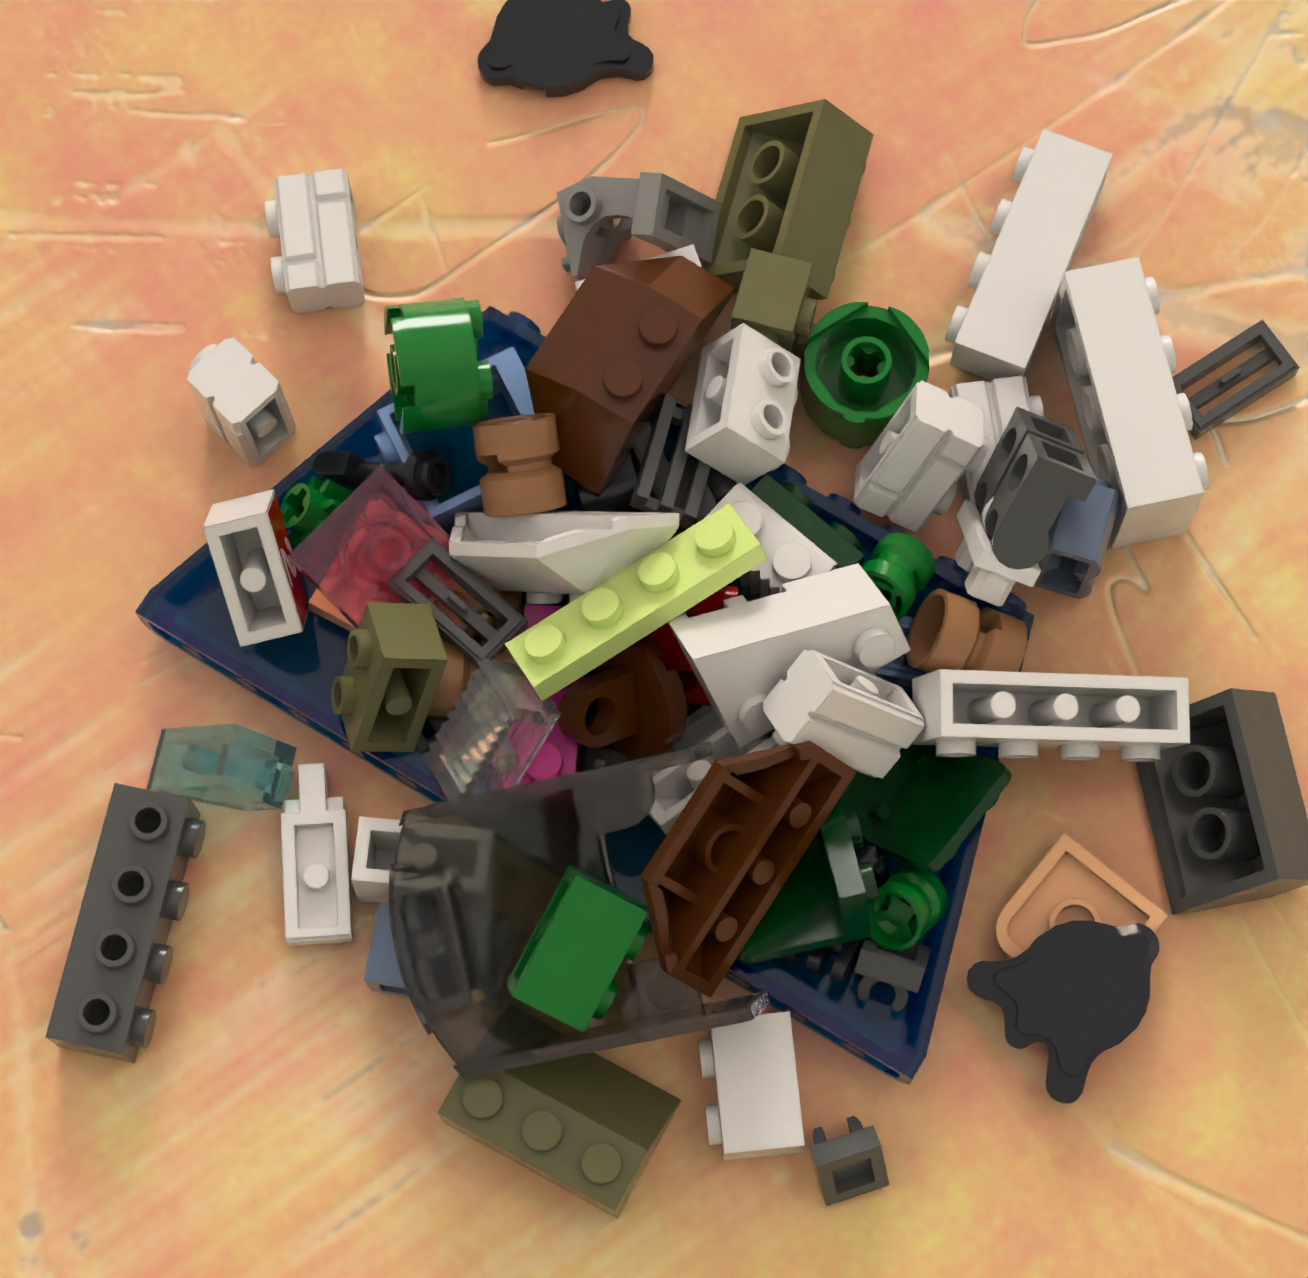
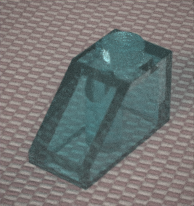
[146,723,297,811]

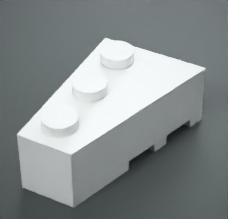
[668,563,911,749]

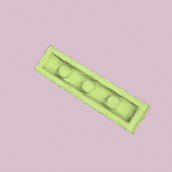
[505,503,768,701]

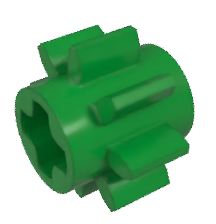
[280,476,359,558]

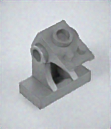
[557,172,721,280]

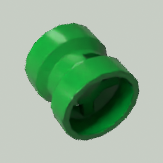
[861,532,935,620]
[868,866,948,951]

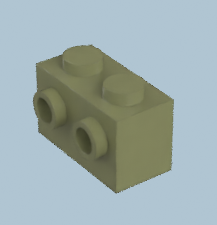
[731,248,817,359]
[331,602,448,752]

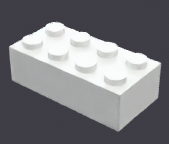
[1051,257,1209,549]

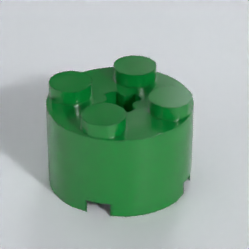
[384,297,493,435]
[801,302,929,449]

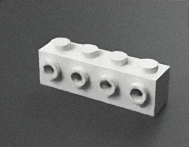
[945,128,1113,381]
[912,669,1190,762]

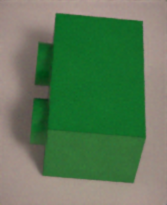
[506,864,650,1033]

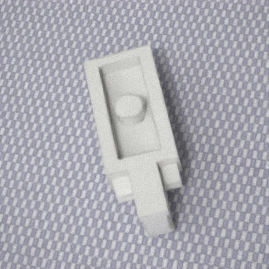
[281,763,354,946]

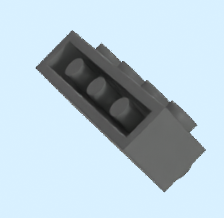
[45,783,206,1063]

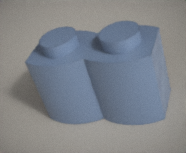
[1034,476,1120,599]

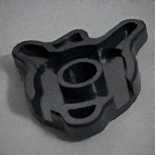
[477,0,654,98]
[967,921,1160,1104]

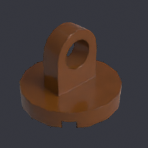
[558,636,687,762]

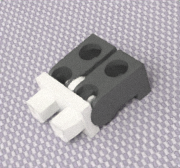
[954,407,1097,607]

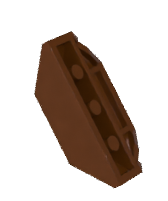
[525,256,735,497]
[640,740,857,998]

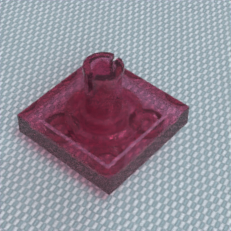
[286,466,451,629]

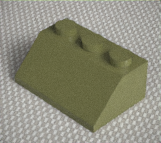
[700,99,874,300]
[438,1006,681,1219]

